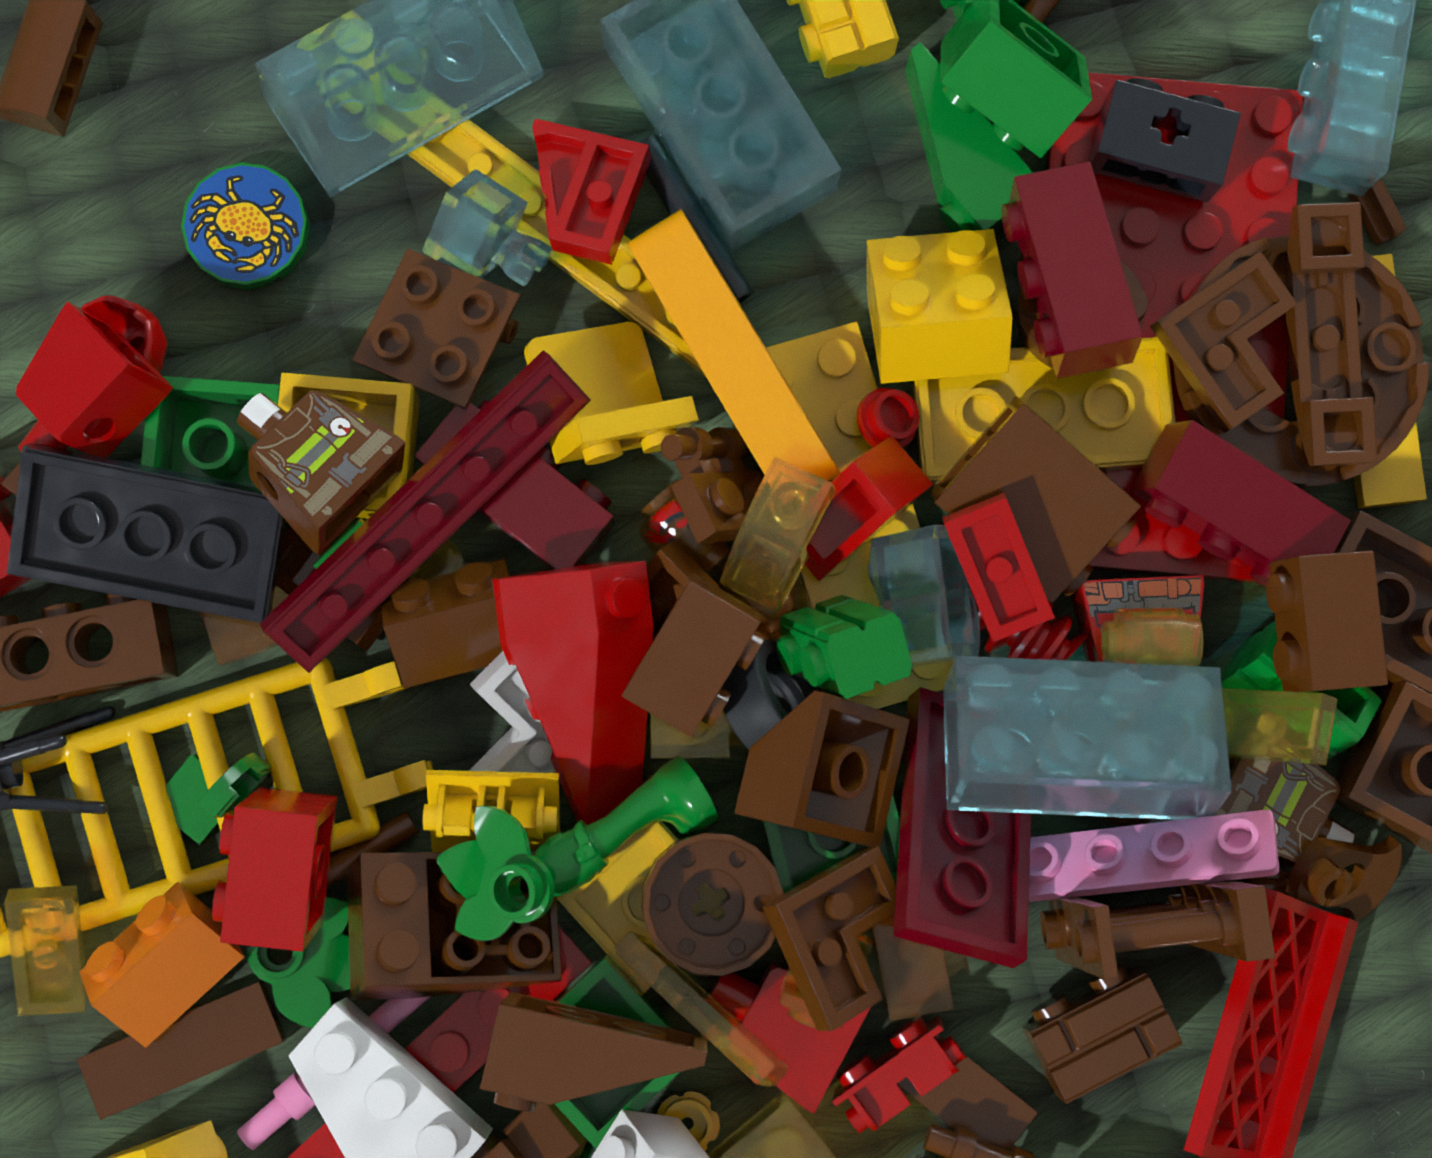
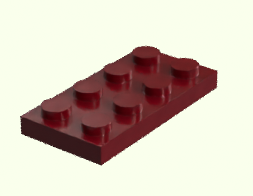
[893,687,1034,968]

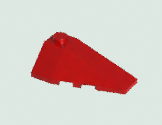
[492,561,653,825]

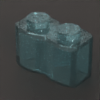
[868,525,980,667]

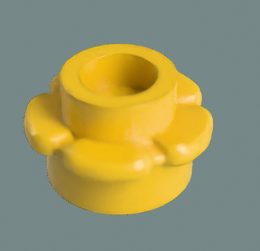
[657,1091,720,1151]

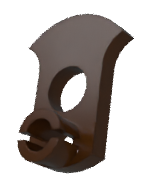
[1286,835,1402,922]

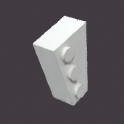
[289,997,493,1158]

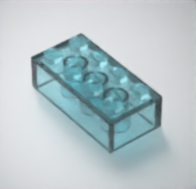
[600,0,842,253]
[943,656,1231,820]

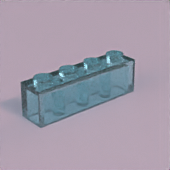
[1288,0,1416,196]

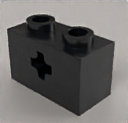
[1089,78,1241,203]

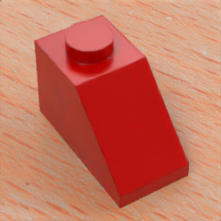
[778,435,933,581]

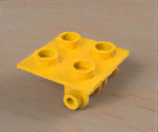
[423,770,560,852]

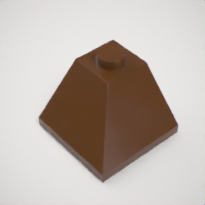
[734,691,910,848]

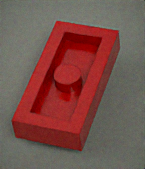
[942,493,1055,642]

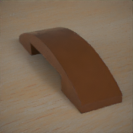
[1286,202,1377,467]

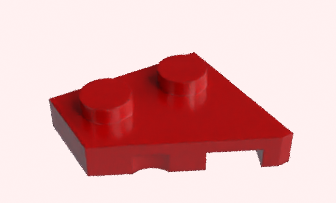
[532,118,652,265]

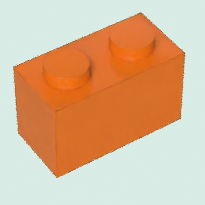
[79,882,244,1048]

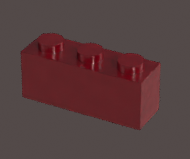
[1001,161,1143,379]
[414,400,615,570]
[1130,420,1351,587]

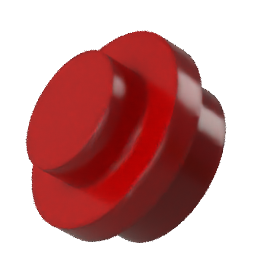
[857,388,920,448]

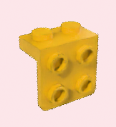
[524,322,699,465]

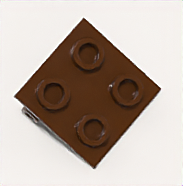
[352,248,521,409]

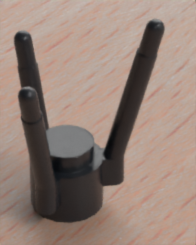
[0,706,116,814]

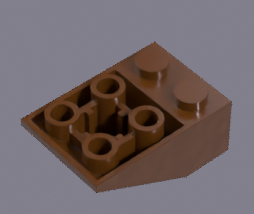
[347,851,562,1000]

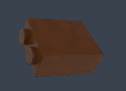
[930,396,1141,604]

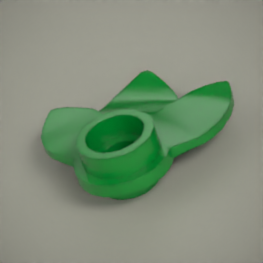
[437,805,554,941]
[247,897,350,1028]

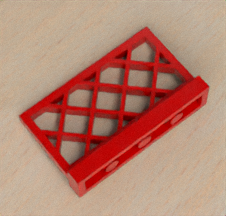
[1183,888,1359,1158]

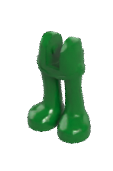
[533,756,719,896]

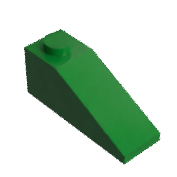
[905,42,1033,233]

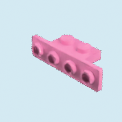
[1029,810,1279,902]

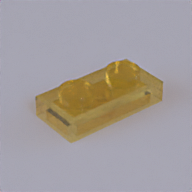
[4,885,89,1016]

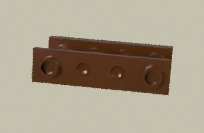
[1040,881,1275,980]

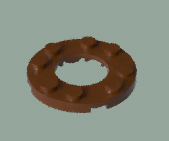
[1173,236,1429,488]

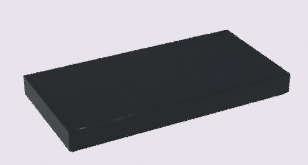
[7,443,286,623]

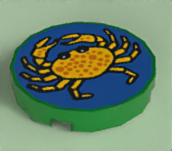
[181,162,310,290]

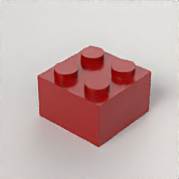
[212,787,337,952]

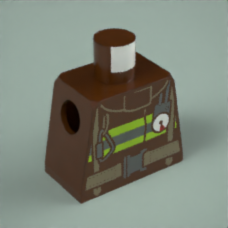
[237,391,405,555]
[1189,719,1354,868]

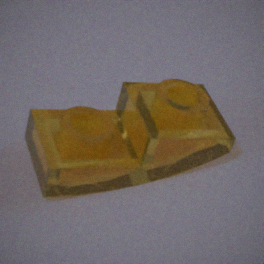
[720,457,836,612]

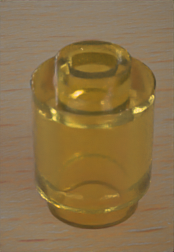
[1101,607,1203,674]

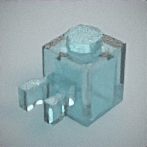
[422,169,552,287]

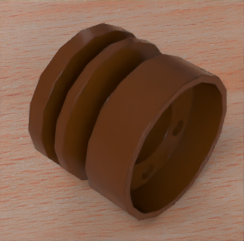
[641,832,784,976]

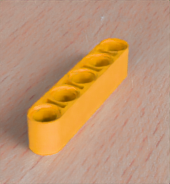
[627,209,841,507]

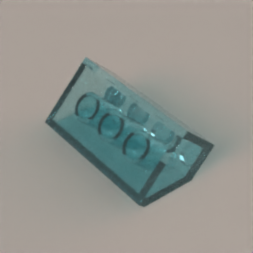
[255,0,543,197]

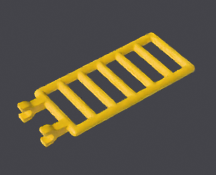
[0,657,434,958]

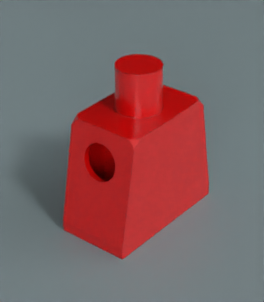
[16,301,173,458]
[707,961,871,1114]

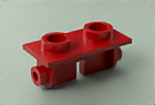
[832,1015,966,1134]

